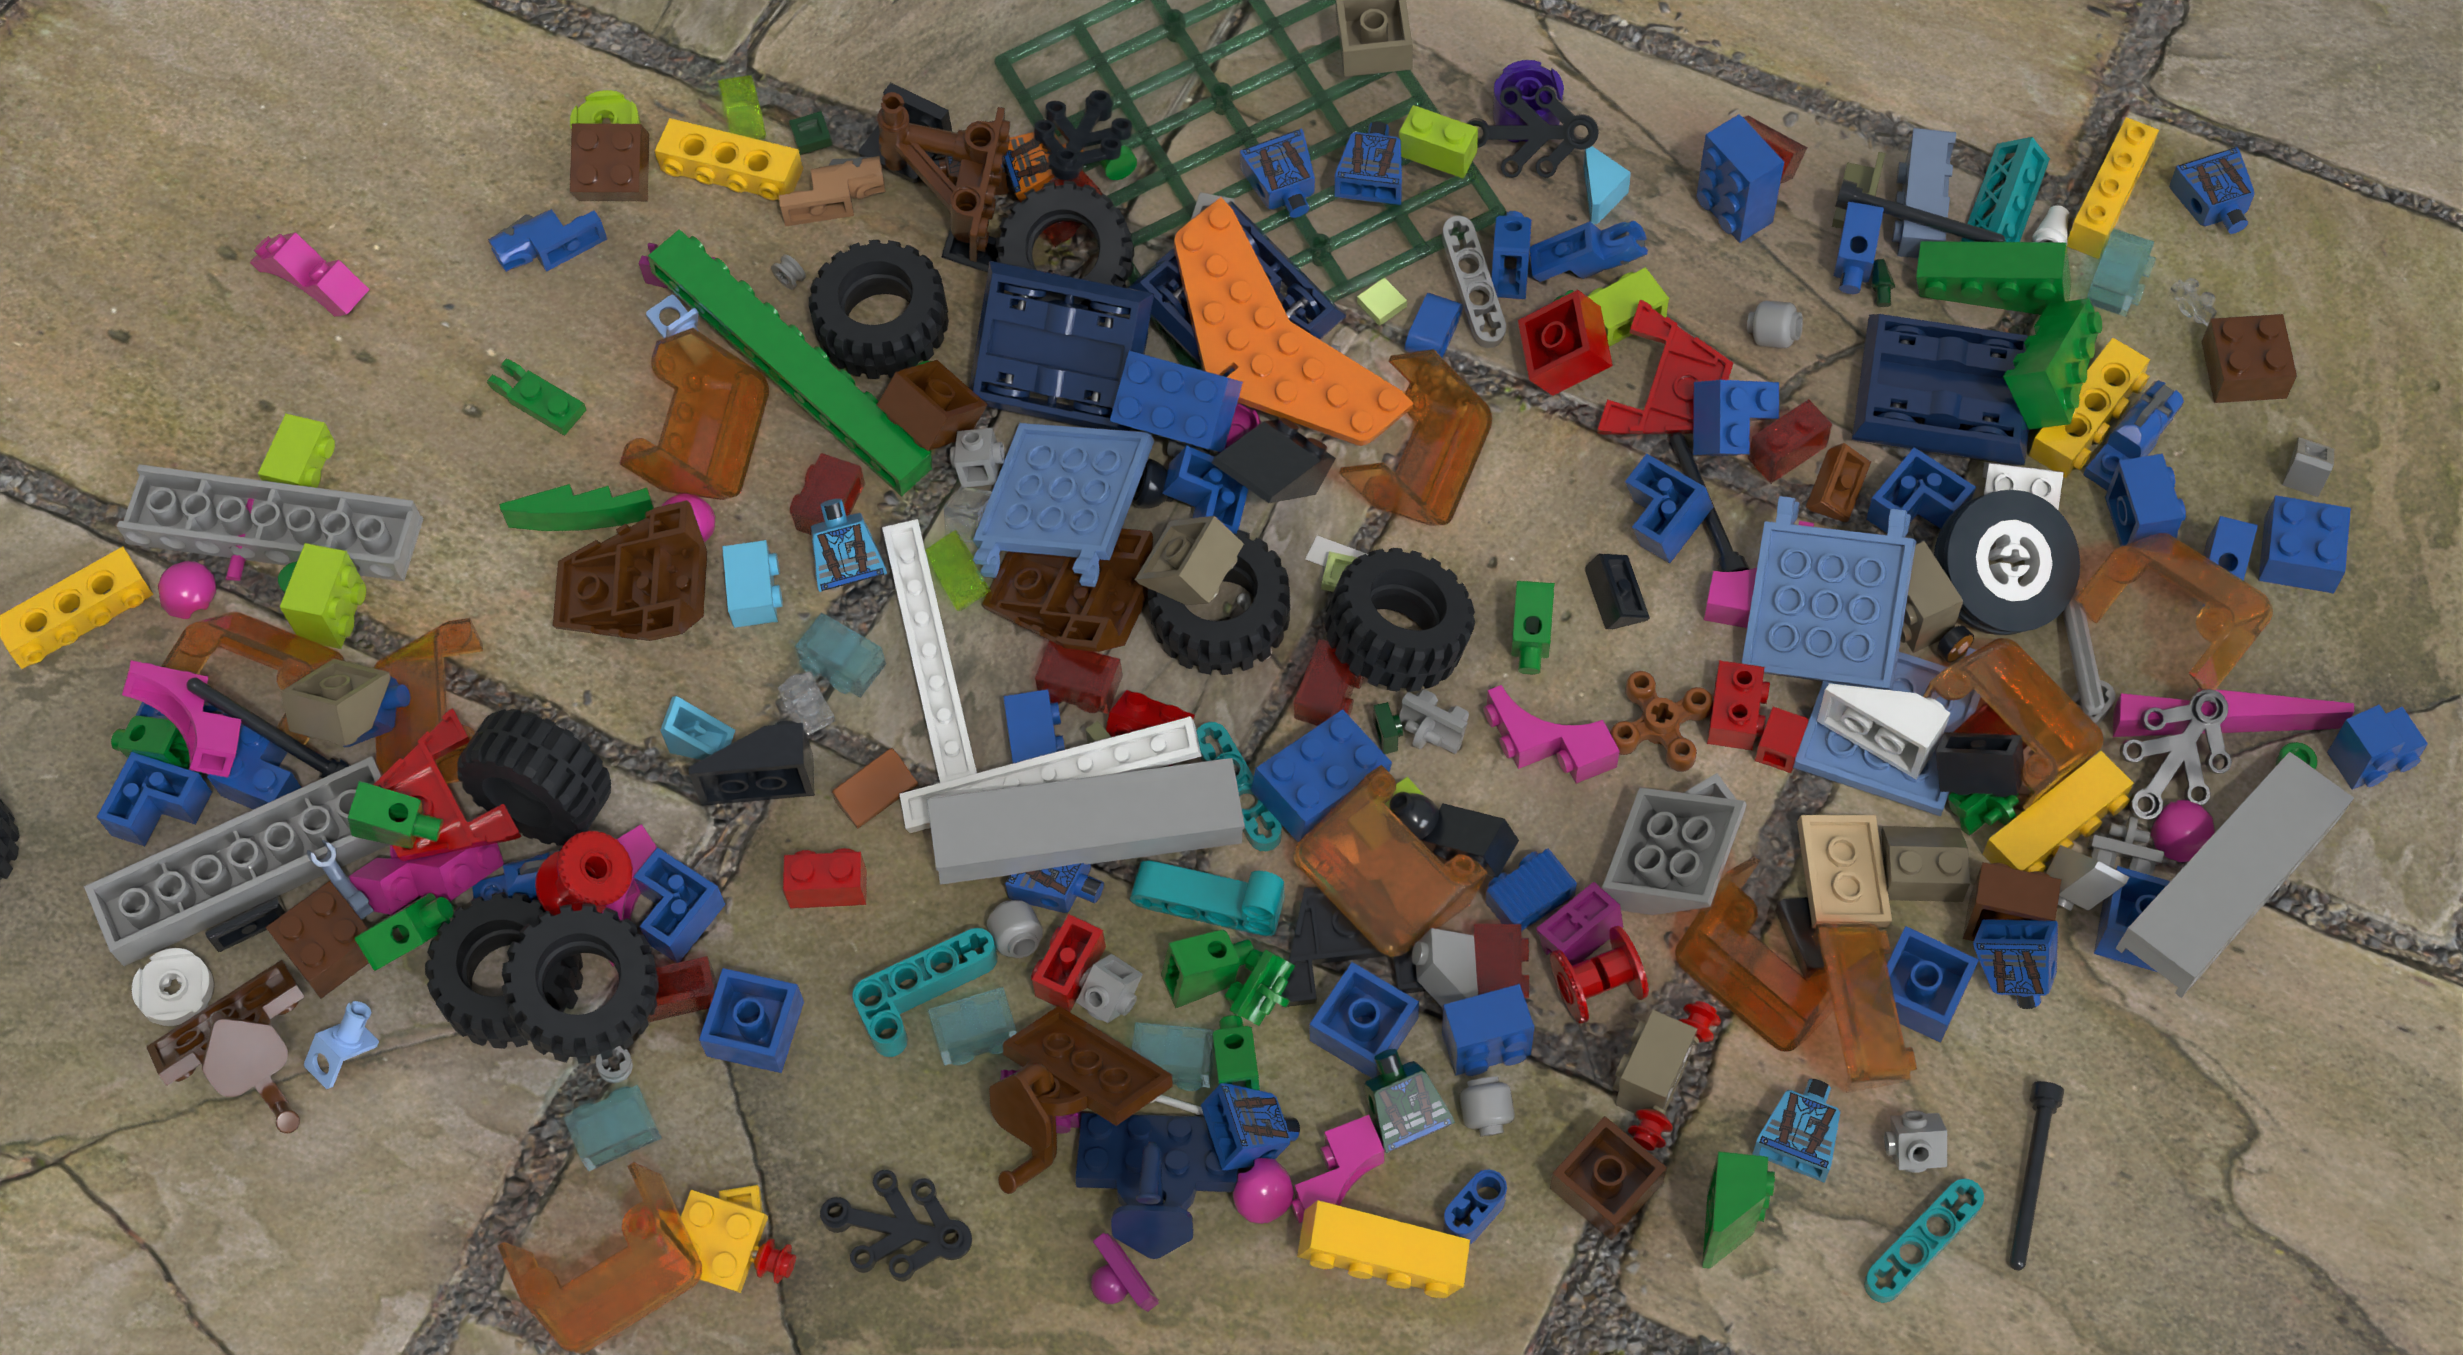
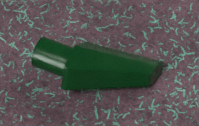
[1872,259,1895,307]

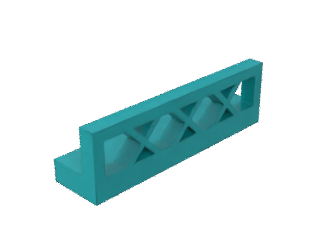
[1961,137,2050,242]

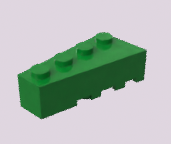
[1916,241,2071,315]
[2003,298,2102,429]

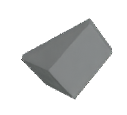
[2282,437,2335,497]

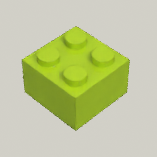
[280,543,366,649]

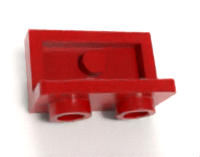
[1106,690,1195,766]

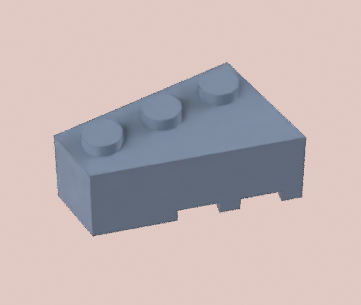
[1892,128,1956,258]

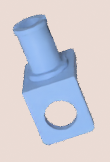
[646,294,715,363]
[304,1001,379,1089]

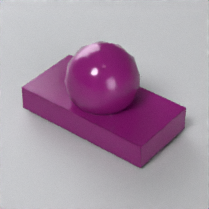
[1091,1233,1159,1312]

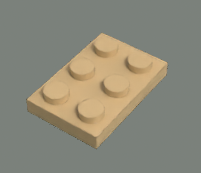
[1797,815,1892,928]

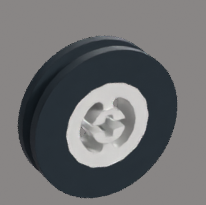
[1934,490,2080,635]

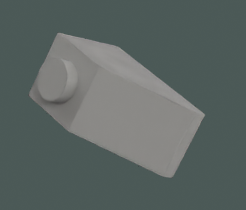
[2046,845,2129,911]
[1412,928,1478,1008]

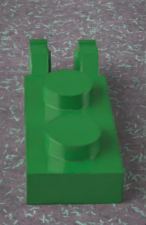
[487,358,586,436]

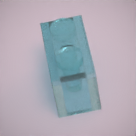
[2087,228,2156,317]
[795,612,886,698]
[928,987,1017,1066]
[1132,1022,1214,1091]
[564,1085,662,1172]

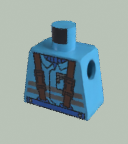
[811,499,887,592]
[1752,1079,1840,1183]

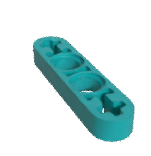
[1196,722,1282,852]
[1864,1179,1984,1303]

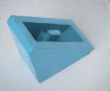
[1583,146,1631,224]
[660,696,735,760]

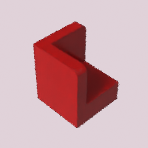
[1755,706,1809,773]

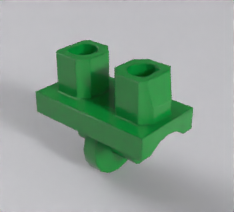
[1948,792,2019,836]
[1225,949,1295,1026]

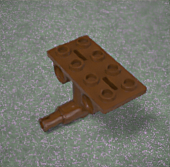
[877,92,1010,262]

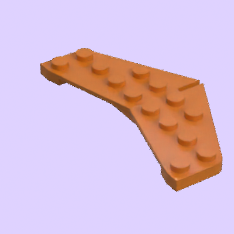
[1174,197,1414,446]

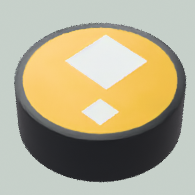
[1937,625,1974,663]

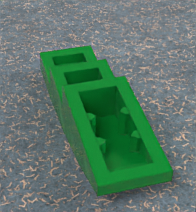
[499,484,655,531]

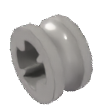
[771,254,806,290]
[596,1046,633,1083]

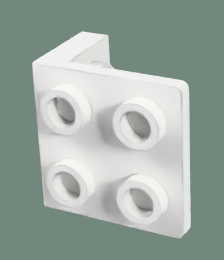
[1982,462,2064,510]

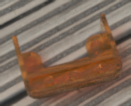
[620,328,769,500]

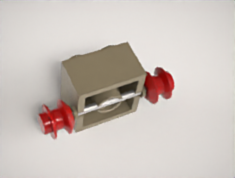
[1613,1001,1721,1151]

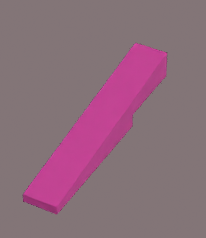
[2113,688,2354,737]

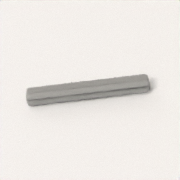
[2062,589,2105,716]

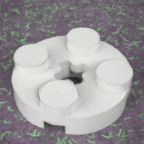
[132,948,214,1026]

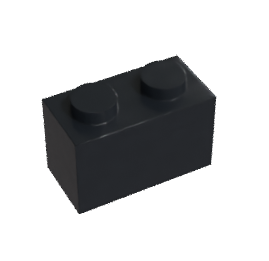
[1935,732,2026,797]
[1421,803,1519,878]

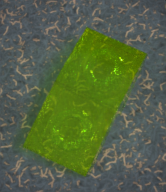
[717,75,766,140]
[925,530,991,611]

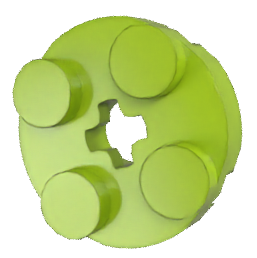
[570,90,641,130]

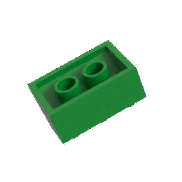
[1702,1151,1775,1269]

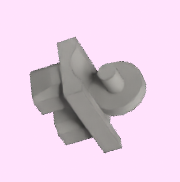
[1399,689,1469,754]
[2087,816,2164,876]

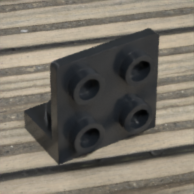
[859,82,952,183]

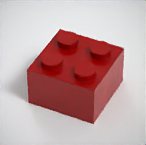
[1518,289,1613,396]

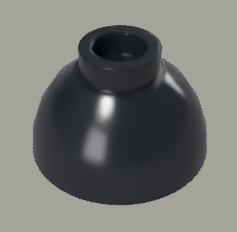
[1132,459,1174,509]
[1387,792,1439,844]

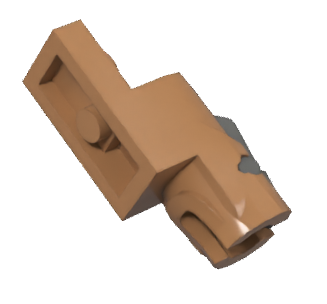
[779,156,886,227]

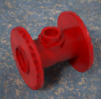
[535,831,633,916]
[1550,926,1649,1024]

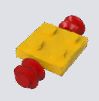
[638,1190,796,1293]

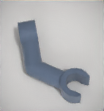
[307,840,374,920]

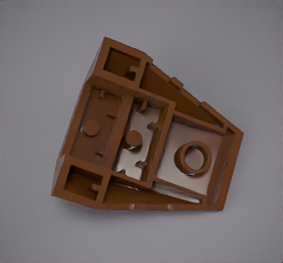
[553,500,707,641]
[982,528,1153,652]

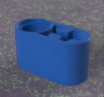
[1405,293,1463,363]
[1443,1169,1507,1244]

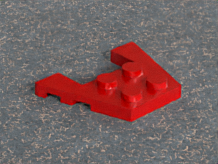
[1597,300,1734,435]
[373,708,522,861]

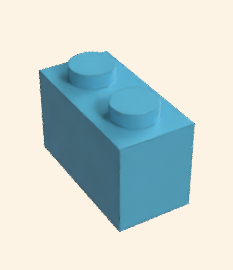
[722,540,783,628]

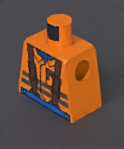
[1003,132,1085,203]

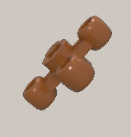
[1610,671,1713,772]

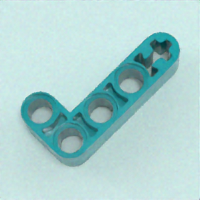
[1130,861,1285,936]
[852,928,998,1057]

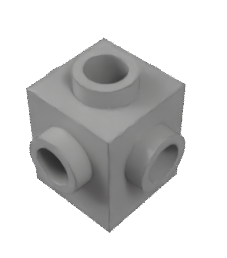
[950,428,1005,488]
[1076,954,1143,1023]
[1884,1111,1947,1173]

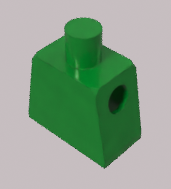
[1511,581,1555,675]
[111,715,202,775]
[348,781,443,849]
[354,893,454,971]
[1161,930,1254,1009]
[1213,1015,1260,1091]

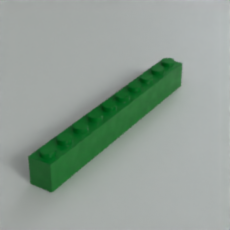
[648,229,932,497]

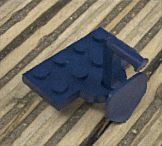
[1075,1113,1238,1259]

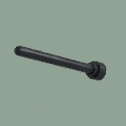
[1835,179,2006,242]
[1670,432,1749,572]
[186,678,351,778]
[2009,1081,2064,1271]

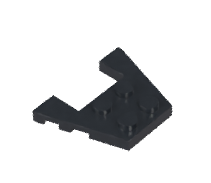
[1281,880,1426,1007]

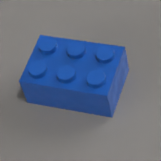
[1696,114,1784,243]
[1110,350,1243,452]
[1251,709,1392,844]

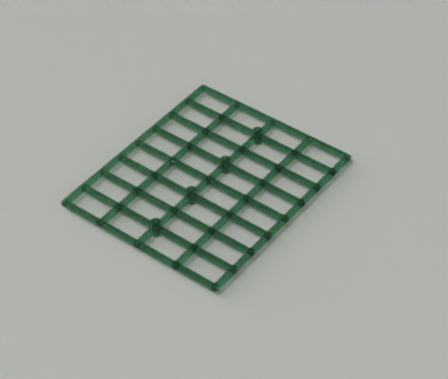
[994,0,1507,369]

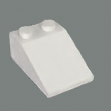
[1817,684,1950,780]

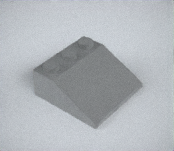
[1602,787,1747,915]

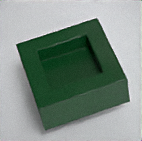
[789,111,833,155]
[1373,702,1403,754]

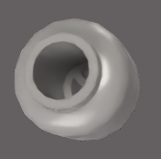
[1747,300,1803,348]
[987,900,1043,958]
[1460,1076,1515,1137]

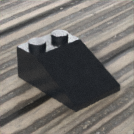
[1212,418,1336,503]
[689,721,815,806]

